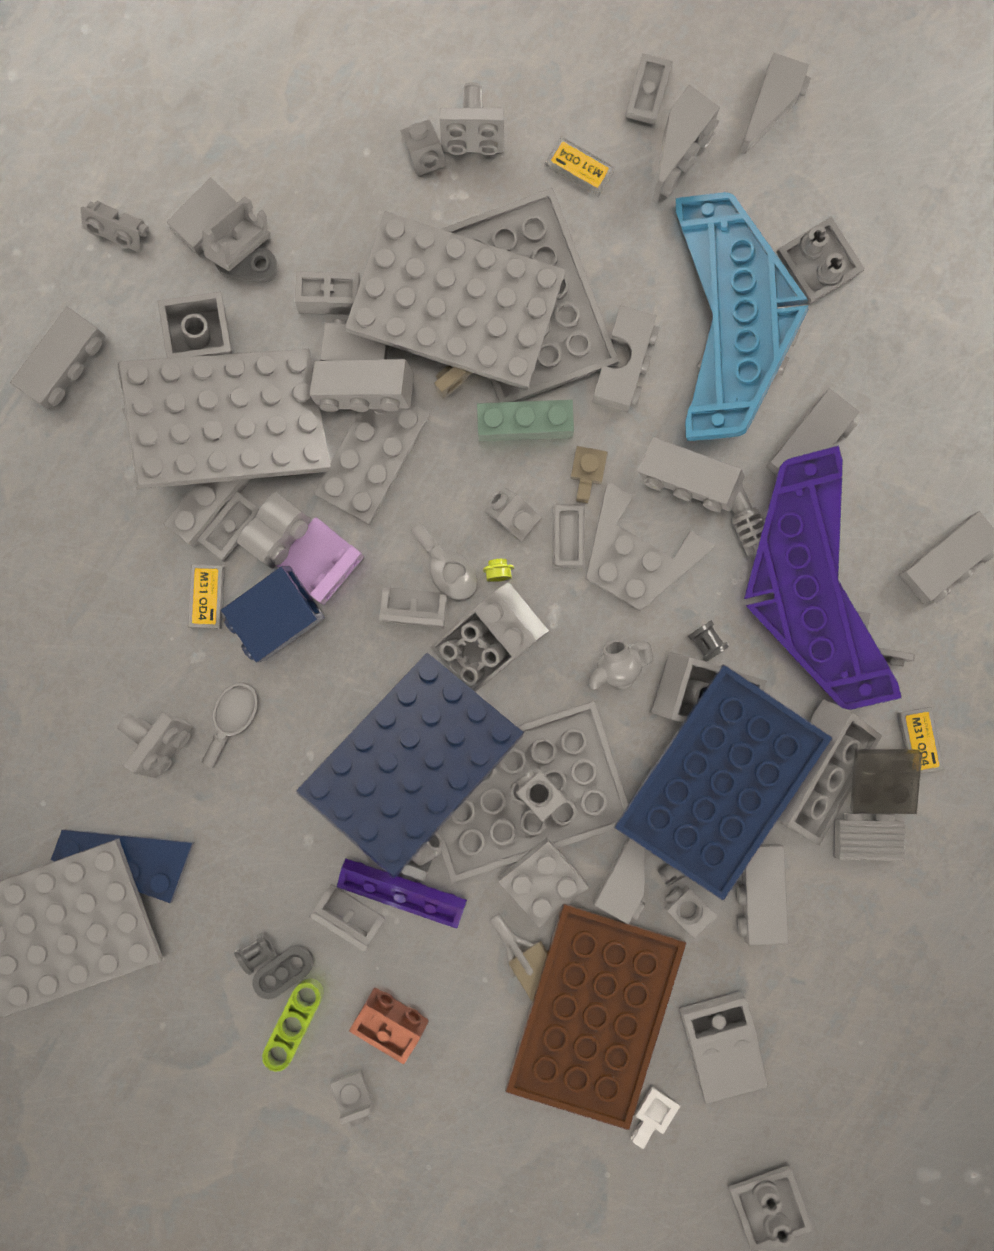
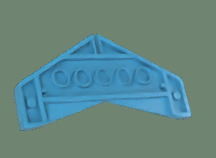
[675,192,809,441]

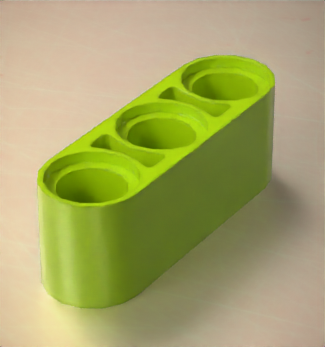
[262,978,324,1072]

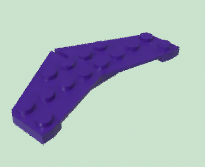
[744,445,902,710]

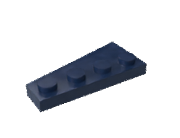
[51,829,195,903]

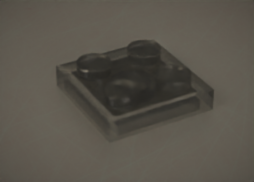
[850,749,922,814]

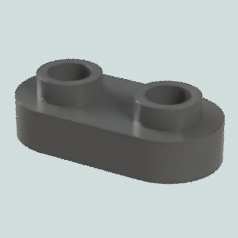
[215,248,278,282]
[252,946,313,999]

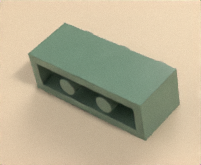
[477,399,574,442]

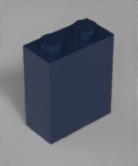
[221,566,325,663]

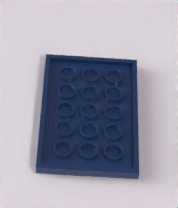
[296,652,524,879]
[614,664,833,901]

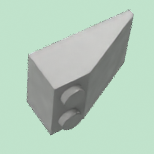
[651,652,767,723]

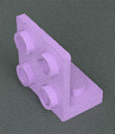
[277,518,364,605]

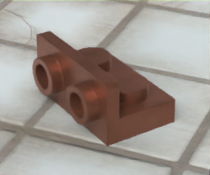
[349,988,429,1065]

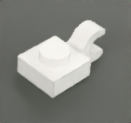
[630,1086,680,1149]

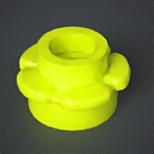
[483,558,514,582]

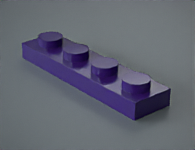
[336,858,467,929]

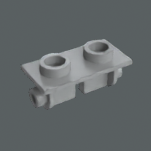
[80,201,149,252]

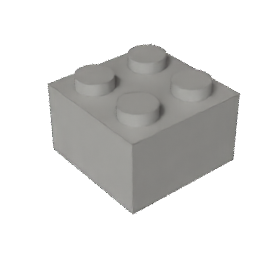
[157,291,232,358]

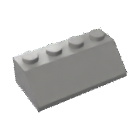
[777,699,882,846]

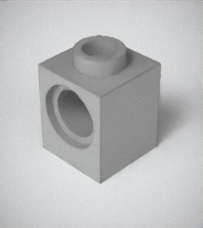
[516,770,566,822]
[664,885,717,939]

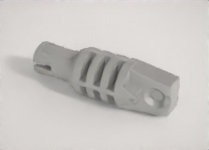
[732,484,764,557]

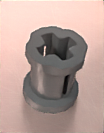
[688,620,729,662]
[234,933,277,975]

